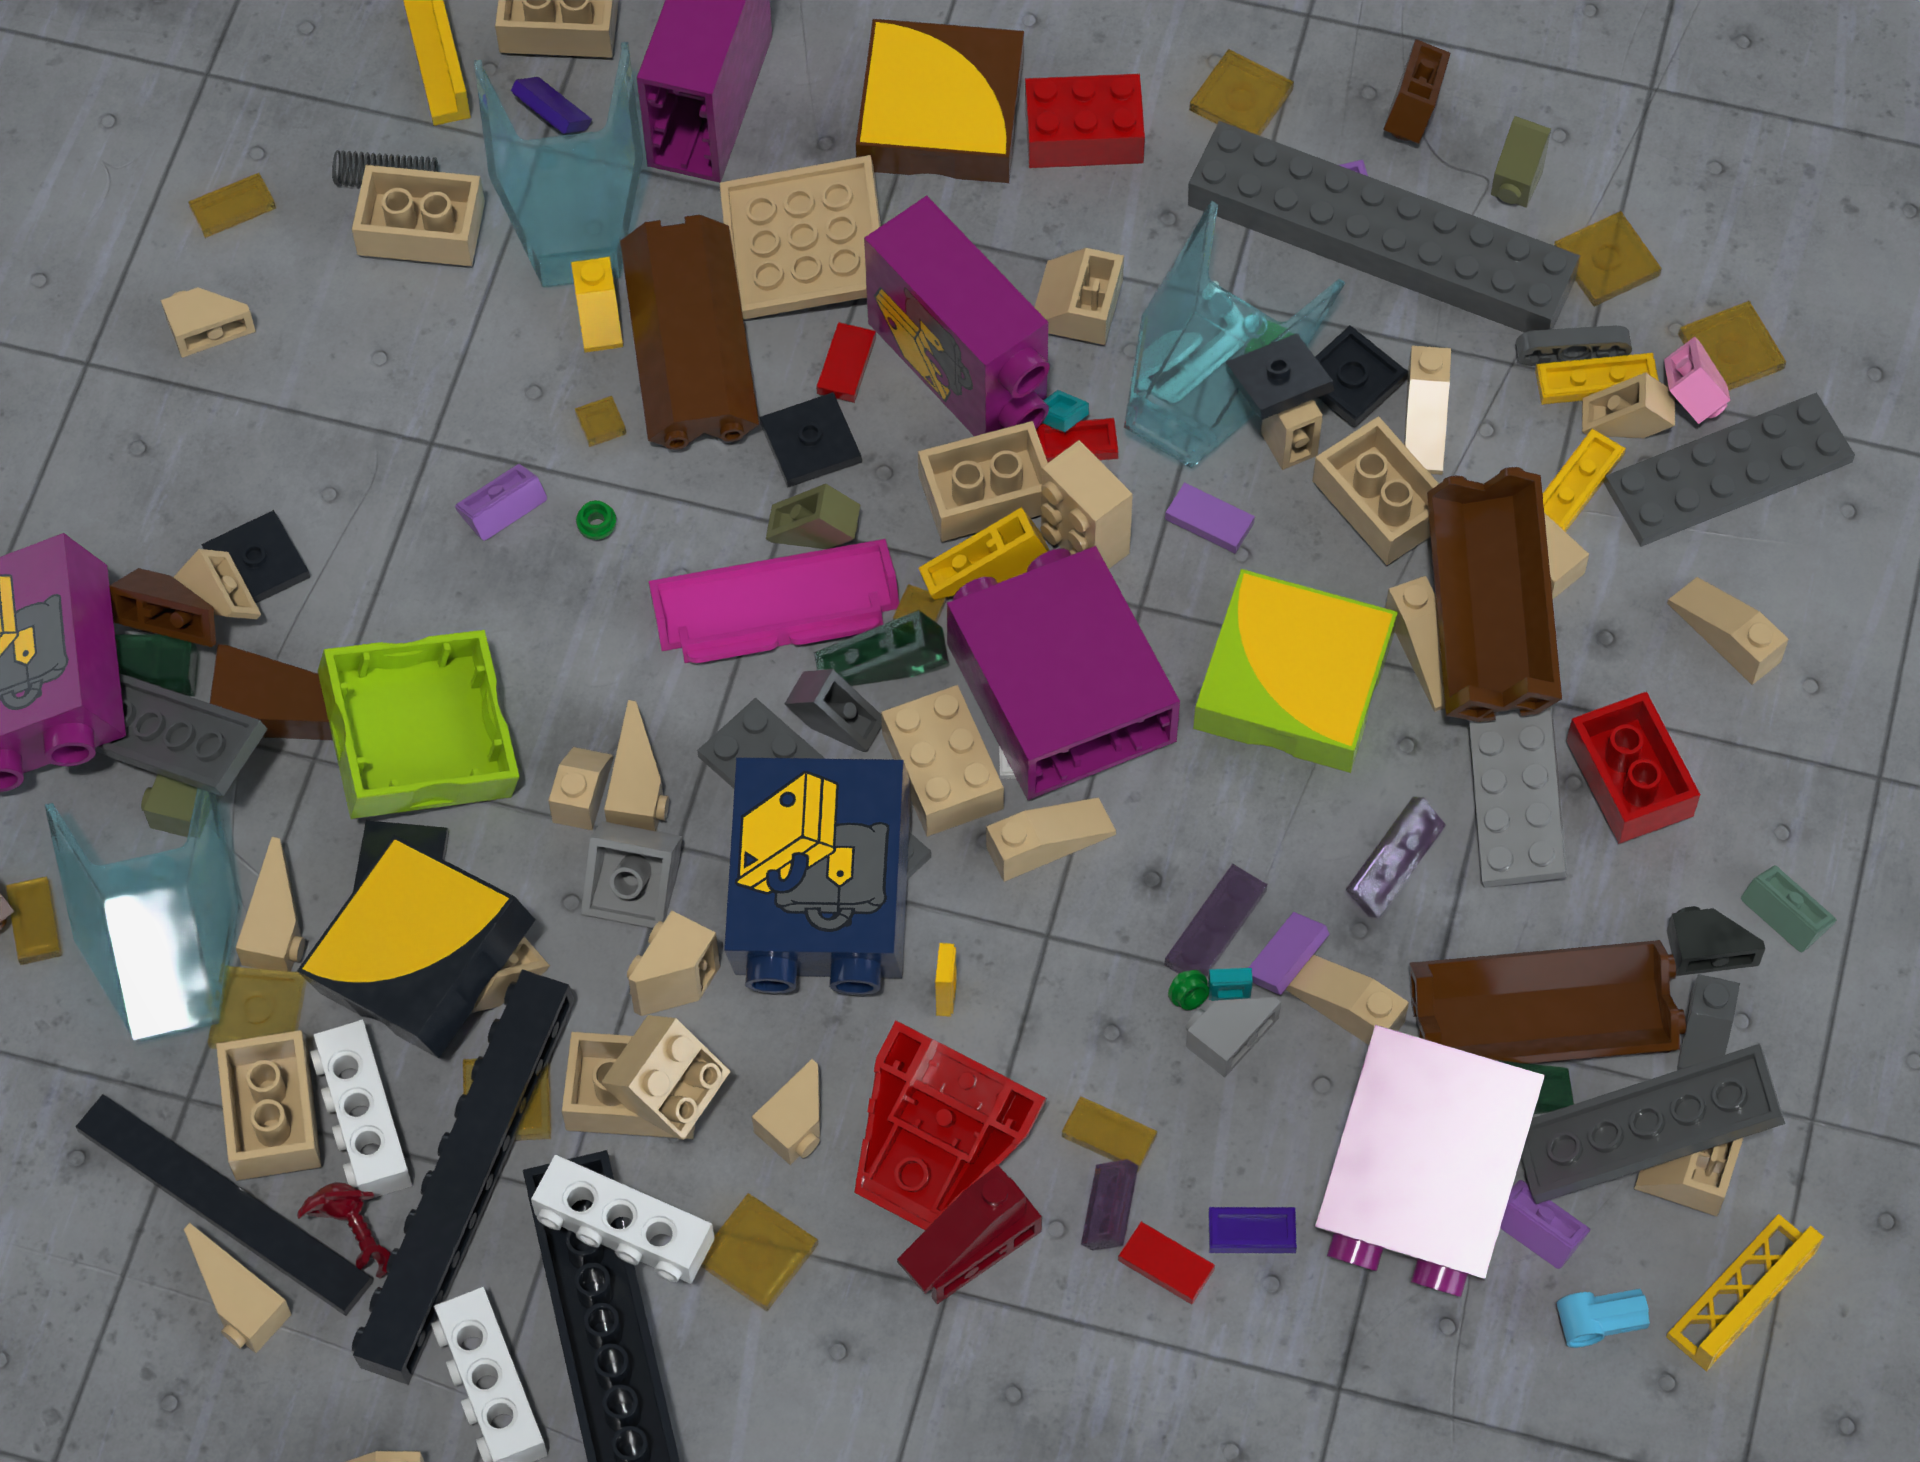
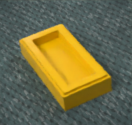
[935,943,957,1017]

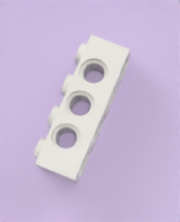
[310,1020,413,1201]
[531,1155,715,1284]
[431,1287,548,1462]

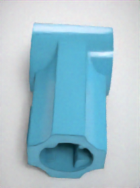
[1556,1289,1650,1348]

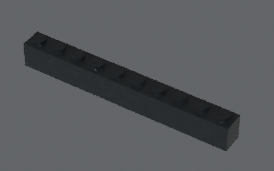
[352,969,575,1385]

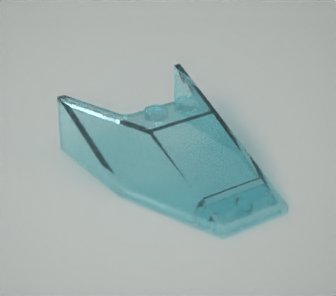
[474,42,643,287]
[1124,200,1346,469]
[45,788,240,1043]

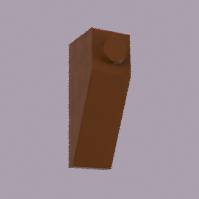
[1383,39,1451,144]
[109,568,216,647]

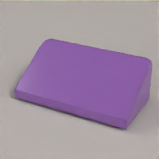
[455,464,547,540]
[1500,1180,1591,1269]

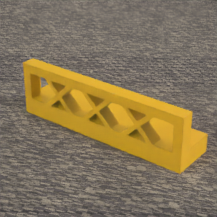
[403,0,471,126]
[1666,1214,1824,1372]

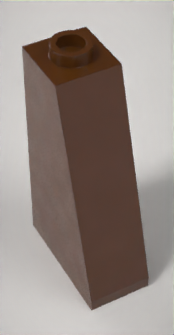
[210,644,333,740]

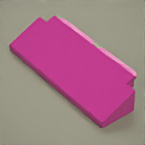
[648,539,900,663]

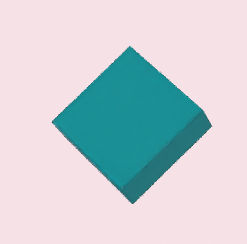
[1042,390,1089,432]
[1208,968,1253,1001]

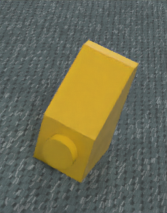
[571,257,623,353]

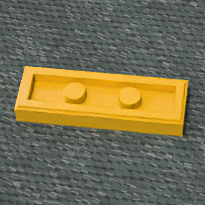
[1535,353,1659,405]
[1543,429,1626,532]

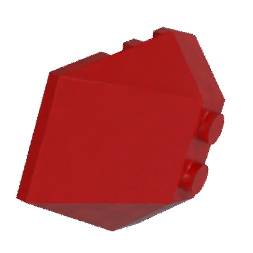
[854,1020,1047,1230]

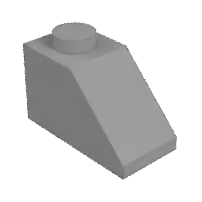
[1186,997,1281,1077]

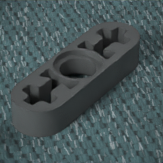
[1516,325,1632,366]

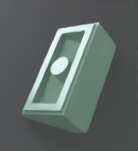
[1741,865,1837,953]

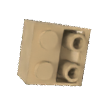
[1035,248,1124,345]
[627,910,720,1016]
[601,1015,731,1140]
[1634,1137,1744,1216]

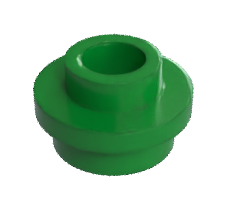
[576,500,616,540]
[1168,970,1209,1010]

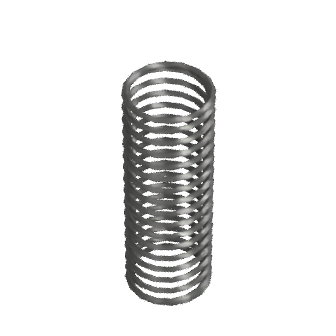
[332,150,438,186]

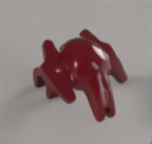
[297,1182,390,1278]

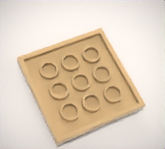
[720,155,881,320]

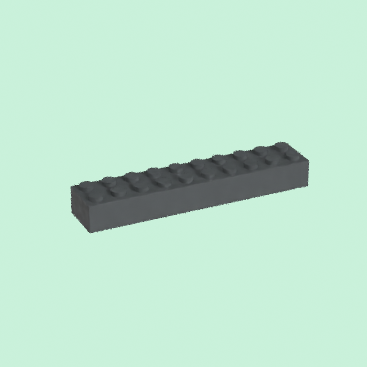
[1188,121,1580,333]

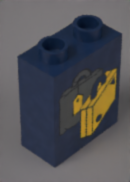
[724,758,911,995]

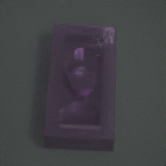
[1081,1159,1138,1251]

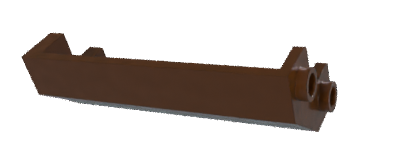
[620,214,759,450]
[1427,467,1562,722]
[1409,940,1686,1065]

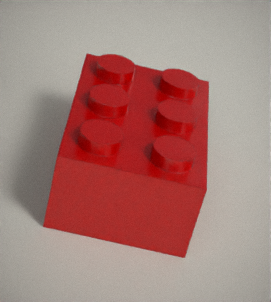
[1025,74,1145,168]
[1566,691,1701,844]

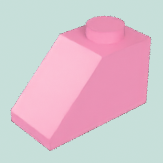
[1664,337,1731,424]

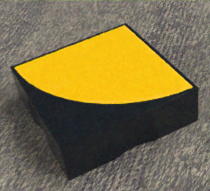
[297,834,536,1058]

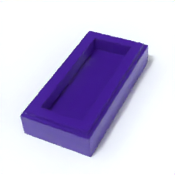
[511,77,592,134]
[1208,1207,1297,1253]

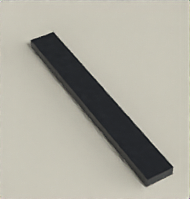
[75,1094,373,1316]

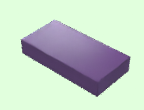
[1165,482,1255,554]
[1248,912,1329,995]

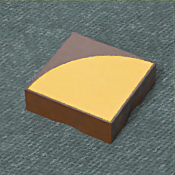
[856,19,1024,183]

